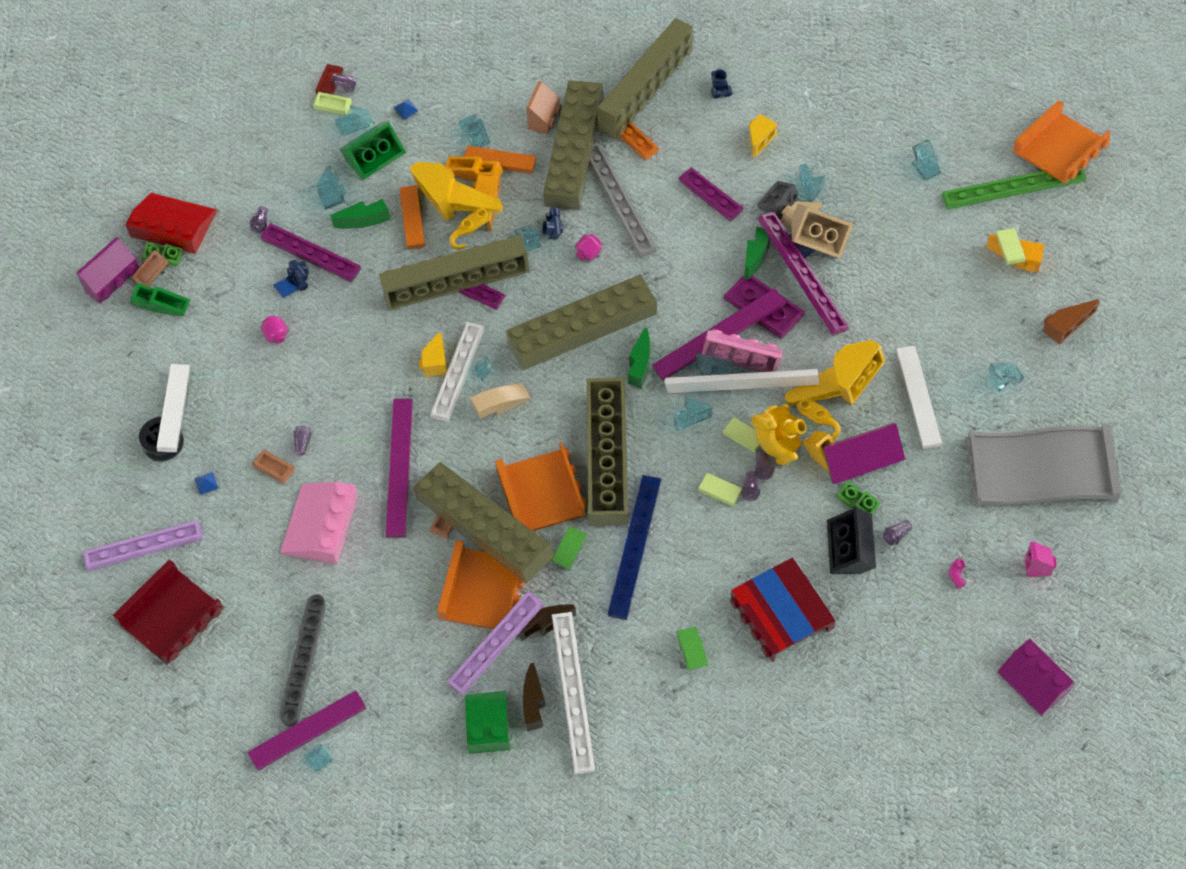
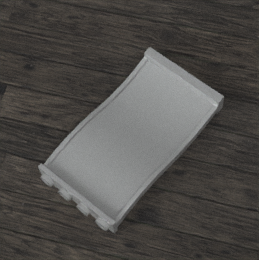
[965,424,1121,507]

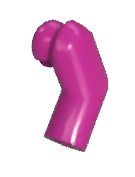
[948,558,966,589]

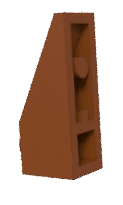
[1043,299,1100,345]

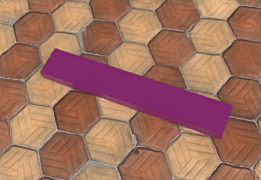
[260,223,361,283]
[248,690,367,771]

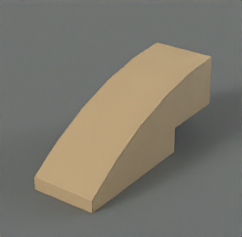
[470,383,531,420]

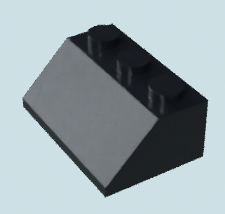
[827,507,876,575]

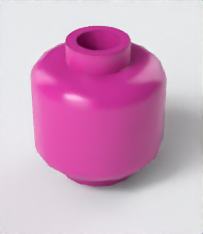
[575,234,602,261]
[261,315,289,344]

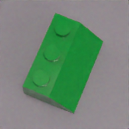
[339,122,406,180]

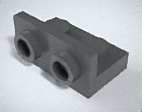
[757,181,799,220]

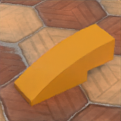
[445,156,503,182]

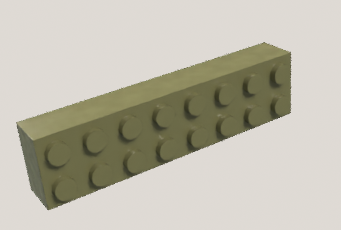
[597,18,694,139]
[543,80,604,210]
[379,235,530,311]
[506,274,657,371]
[586,377,628,526]
[413,462,554,584]

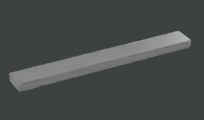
[590,142,657,258]

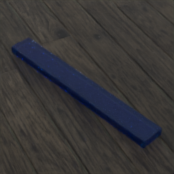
[608,475,662,620]

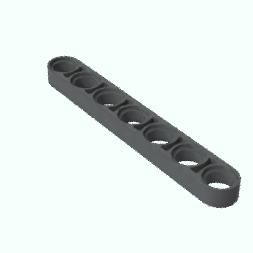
[280,594,326,726]

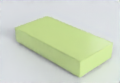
[313,92,352,116]
[996,228,1026,265]
[723,417,760,453]
[698,473,742,506]

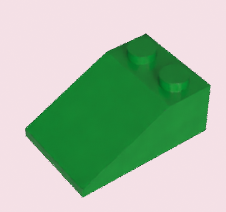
[465,691,510,754]

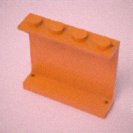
[1013,100,1111,184]
[495,442,588,531]
[437,540,524,629]

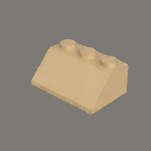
[791,204,853,258]

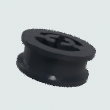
[139,417,184,461]

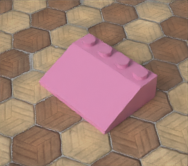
[701,330,782,372]
[280,482,358,564]

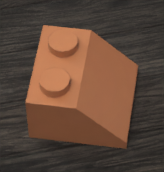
[526,81,562,134]

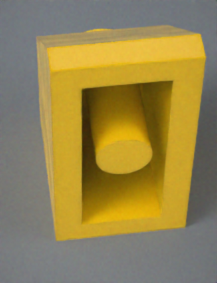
[749,114,777,157]
[418,333,447,377]
[803,431,835,473]

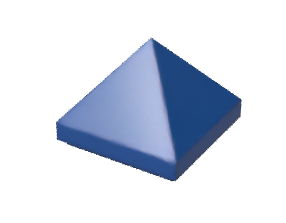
[394,99,418,120]
[273,276,299,298]
[194,472,218,495]

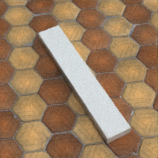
[430,322,485,423]
[896,346,942,449]
[157,364,190,452]

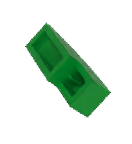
[330,199,390,229]
[744,227,770,280]
[130,283,191,316]
[627,327,650,389]

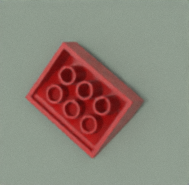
[125,193,217,254]

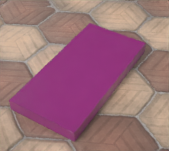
[724,275,805,339]
[823,423,906,484]

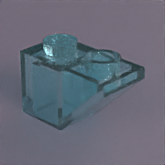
[316,166,346,210]

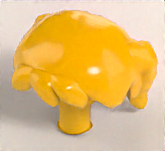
[751,404,806,466]

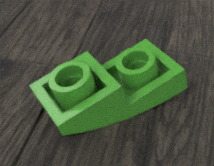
[141,241,183,266]
[835,481,881,514]
[552,526,587,570]
[676,626,708,670]

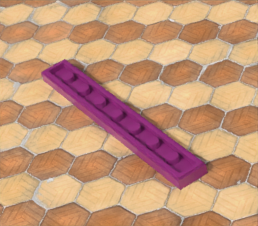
[758,212,849,335]
[652,288,786,381]
[386,398,413,538]

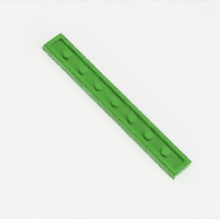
[942,169,1086,210]

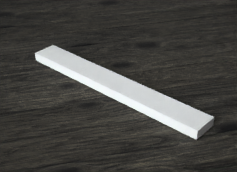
[665,369,819,393]
[552,612,595,775]

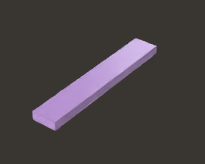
[83,520,203,571]
[447,590,545,695]

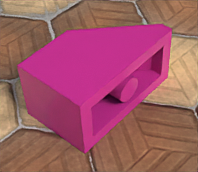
[1024,542,1057,577]

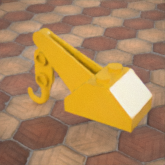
[409,162,503,250]
[785,340,886,440]

